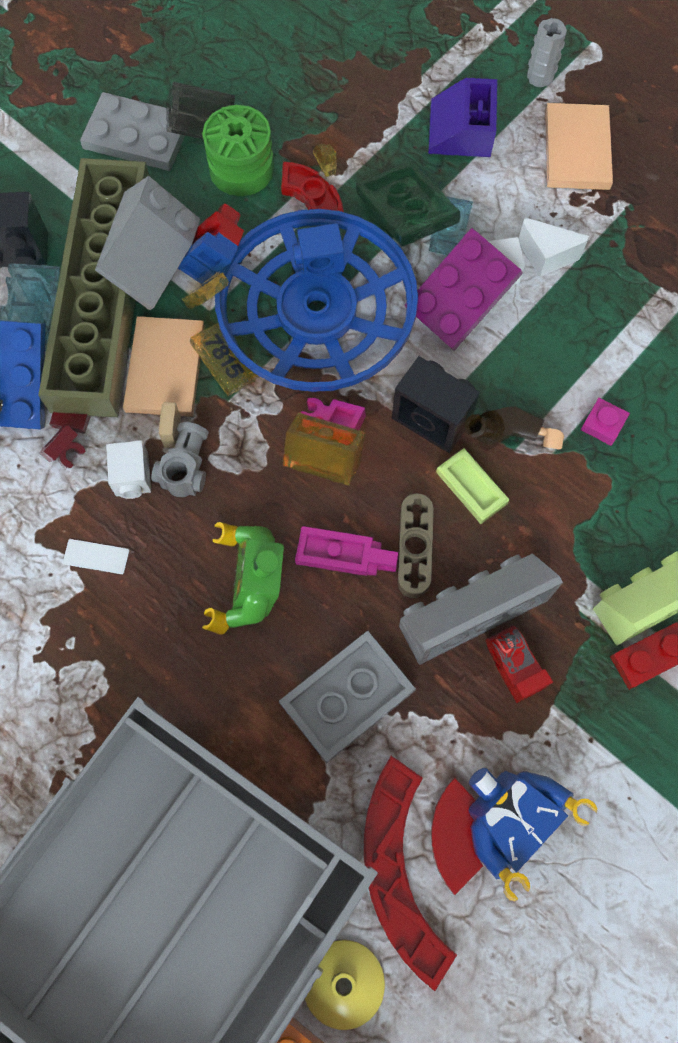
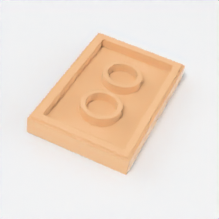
[545,103,613,190]
[123,316,205,417]

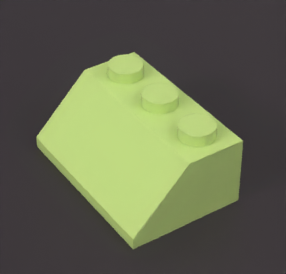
[593,551,678,646]

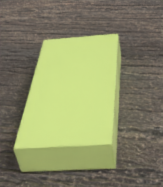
[436,448,509,524]

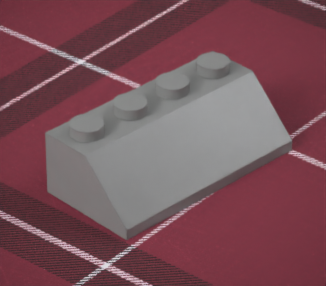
[399,554,563,665]

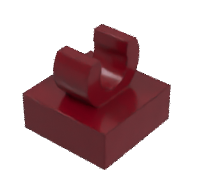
[39,425,86,469]

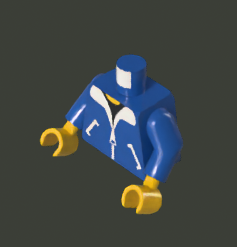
[468,768,597,901]

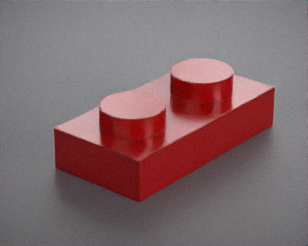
[610,622,678,690]

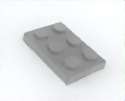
[80,92,191,171]
[279,631,416,764]

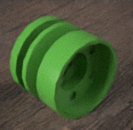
[202,105,274,197]

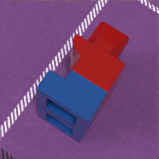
[178,204,244,284]

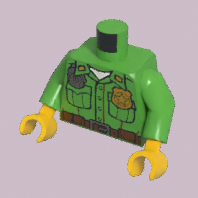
[202,522,284,635]

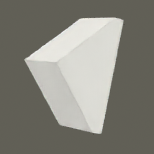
[518,217,589,277]

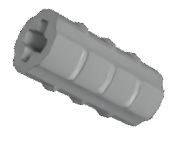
[527,18,567,87]

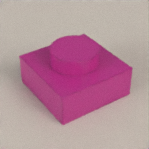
[581,398,630,446]

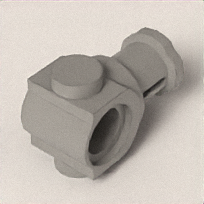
[151,422,209,497]

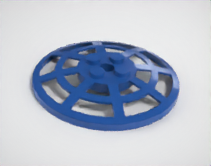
[215,209,418,392]

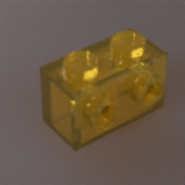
[283,412,366,486]

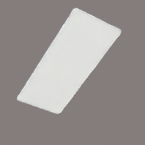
[62,539,129,574]

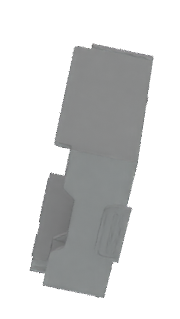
[0,697,378,1043]

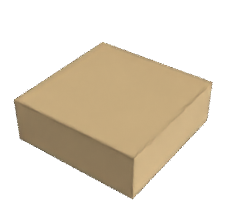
[158,402,181,448]

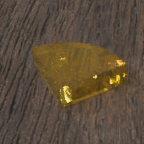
[313,144,337,177]

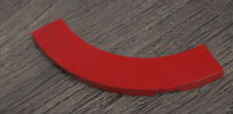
[363,755,457,991]

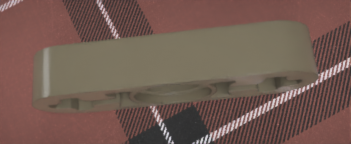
[397,493,434,598]

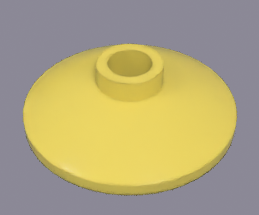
[305,940,385,1030]

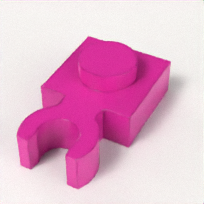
[300,398,366,442]

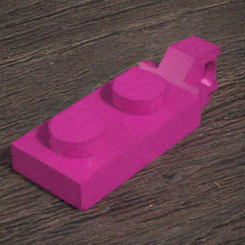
[295,526,398,576]

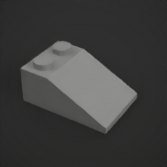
[95,176,200,310]

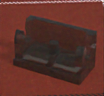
[166,82,235,139]

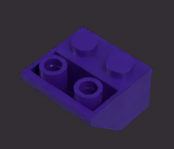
[428,78,498,157]

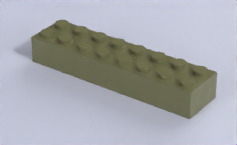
[38,158,150,417]

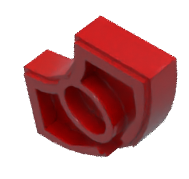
[281,161,344,212]
[431,778,483,895]

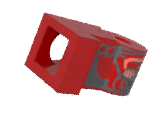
[486,626,553,703]

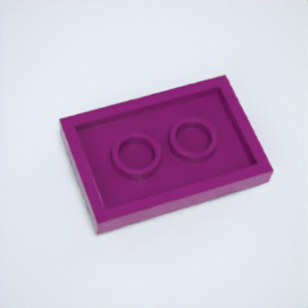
[404,228,523,351]

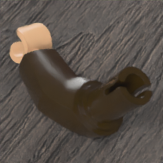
[465,406,564,449]

